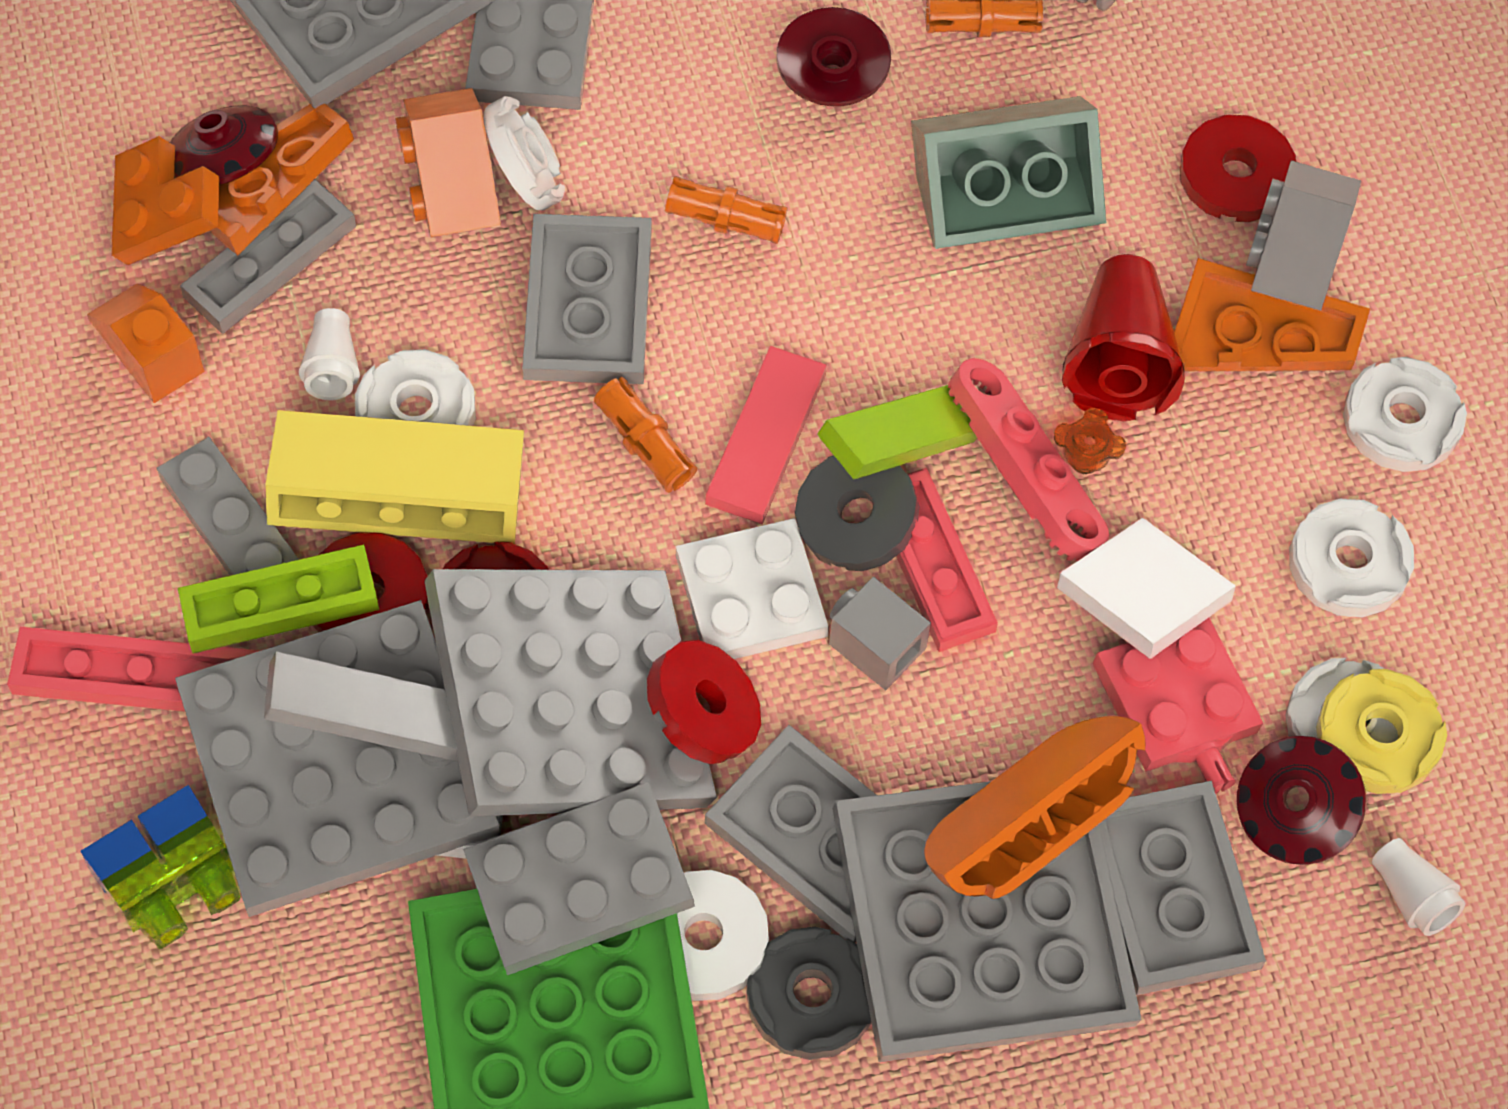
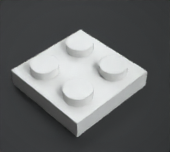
[676,518,829,659]

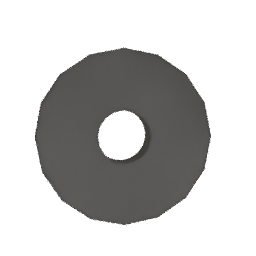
[795,455,920,571]
[746,926,872,1060]

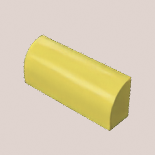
[266,410,524,544]

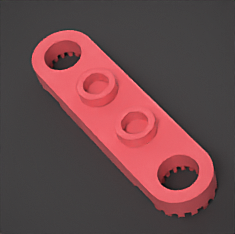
[948,358,1109,562]

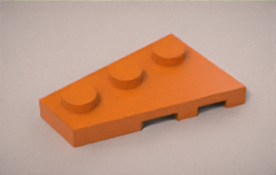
[210,103,354,256]
[1174,258,1371,371]

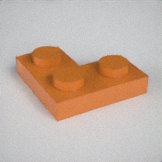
[111,136,219,265]

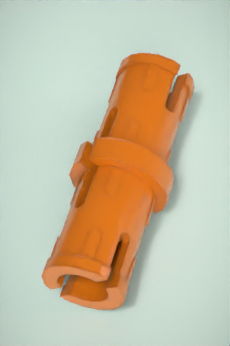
[925,0,1043,37]
[665,176,788,244]
[594,377,697,493]

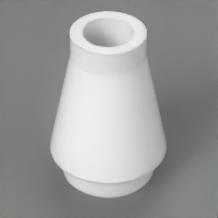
[299,308,360,400]
[1372,838,1466,936]

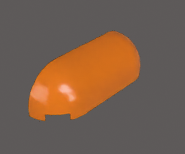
[924,716,1146,899]

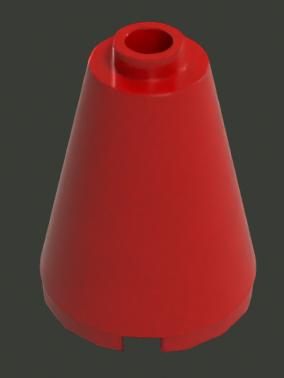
[1062,254,1185,421]

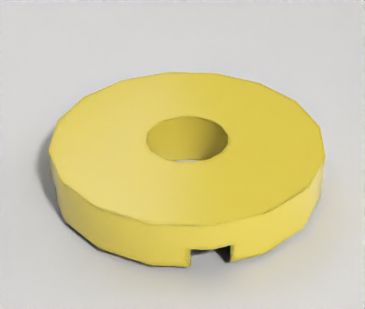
[1316,669,1447,794]

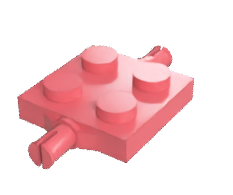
[1092,618,1263,794]

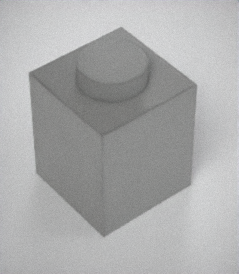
[829,576,931,691]

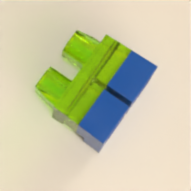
[80,785,241,949]

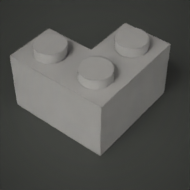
[1246,160,1361,311]

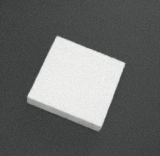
[1057,518,1236,659]

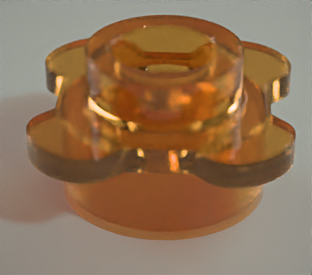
[1054,408,1126,474]

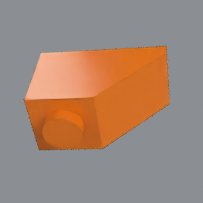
[87,283,205,403]

